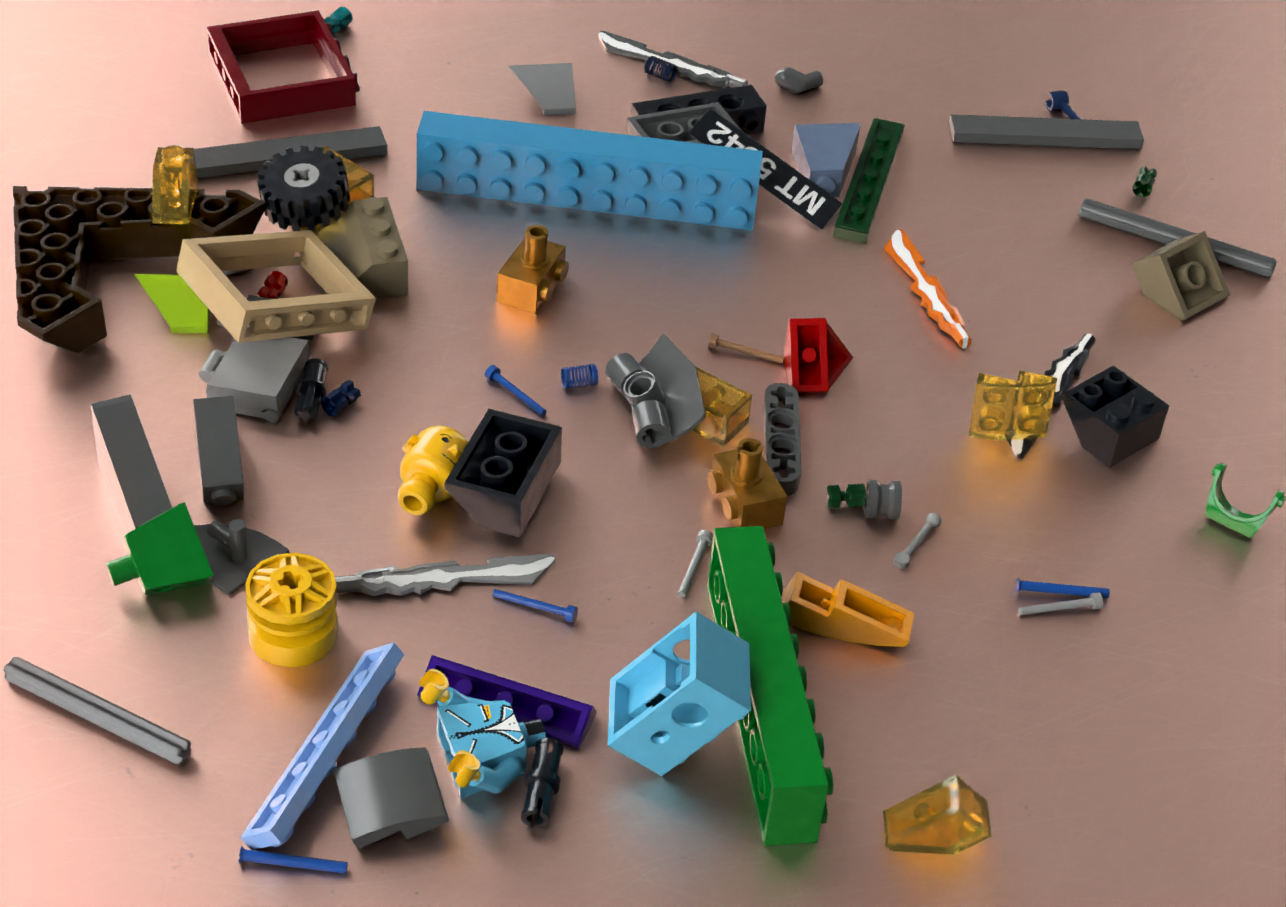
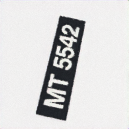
[689,108,842,229]

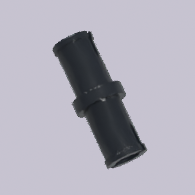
[521,738,564,828]

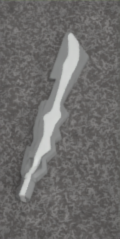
[335,554,555,596]

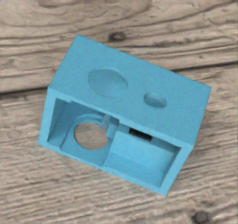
[608,611,751,776]

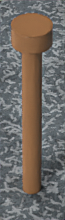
[708,333,784,364]

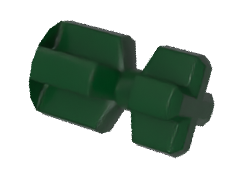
[1132,166,1157,197]
[826,483,866,509]

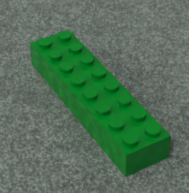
[707,526,833,846]

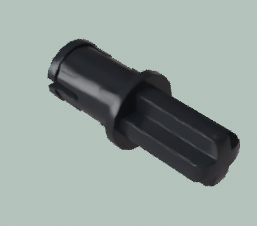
[294,358,328,423]

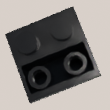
[1062,365,1169,468]

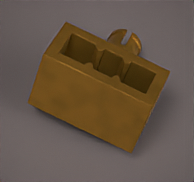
[496,225,569,314]
[707,438,787,529]

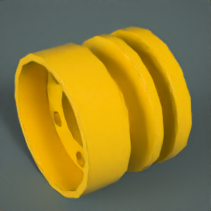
[245,553,338,668]

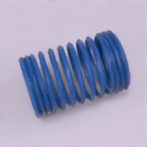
[561,363,599,389]

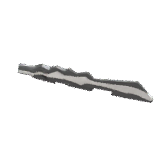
[599,31,748,88]

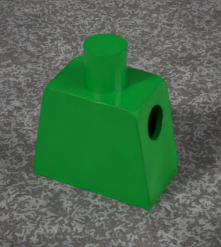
[105,502,214,596]

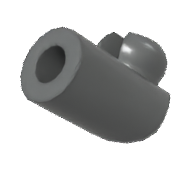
[775,67,823,93]

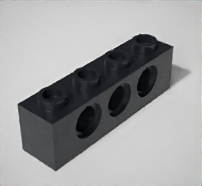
[631,85,767,135]

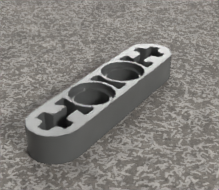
[763,383,801,496]

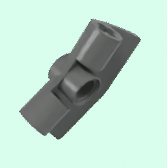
[605,334,706,448]

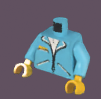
[419,669,546,798]

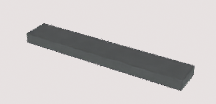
[949,114,1144,149]
[180,126,387,180]

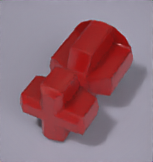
[257,271,288,299]

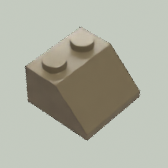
[1131,231,1231,320]

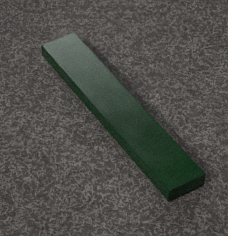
[833,118,905,244]

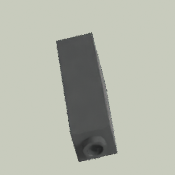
[91,395,172,532]

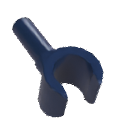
[1045,91,1081,119]

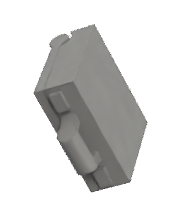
[199,337,310,423]

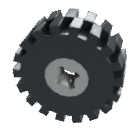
[257,146,351,231]

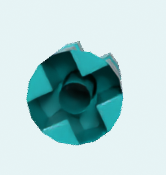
[324,7,352,36]

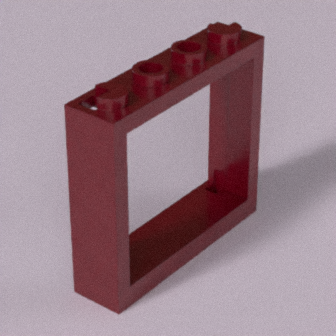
[207,10,360,124]

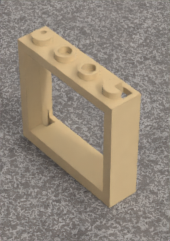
[176,230,376,343]

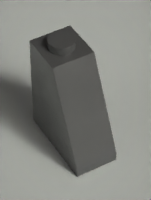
[193,396,244,505]

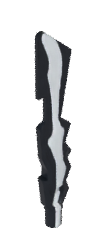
[1002,333,1095,458]

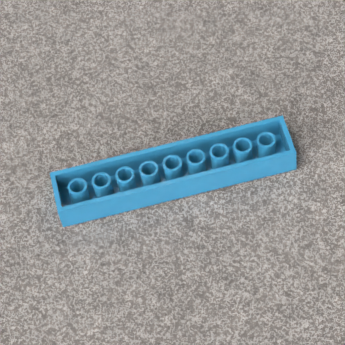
[416,111,763,230]

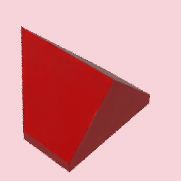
[783,318,854,393]

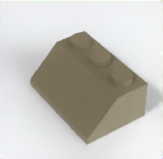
[318,197,408,298]

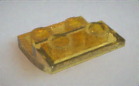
[968,371,1057,441]

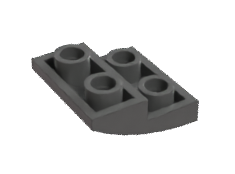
[334,747,449,849]

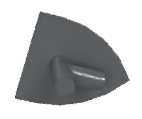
[194,519,290,596]

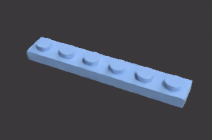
[240,643,404,850]

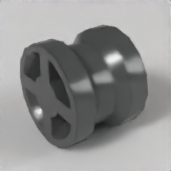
[865,479,902,520]

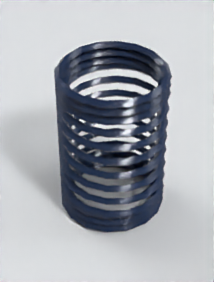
[644,56,677,82]

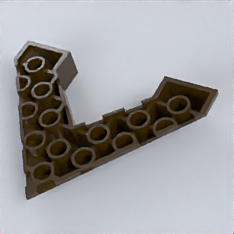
[13,186,266,353]

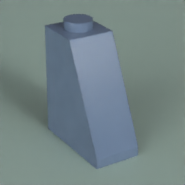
[791,123,860,197]

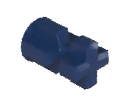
[321,380,361,417]

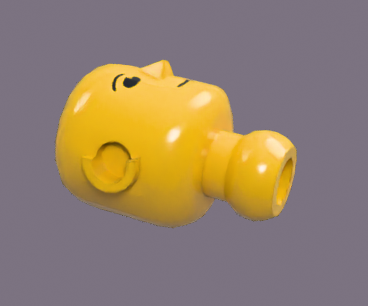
[398,425,468,515]

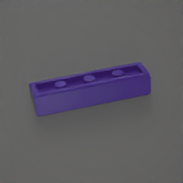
[417,655,597,748]

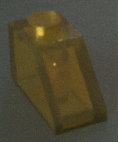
[152,145,198,224]
[692,366,752,447]
[883,775,992,855]

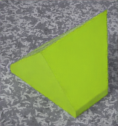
[134,274,211,333]

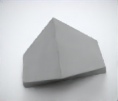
[509,63,576,115]

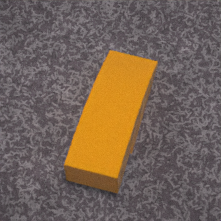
[782,571,914,647]

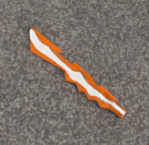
[883,229,972,349]

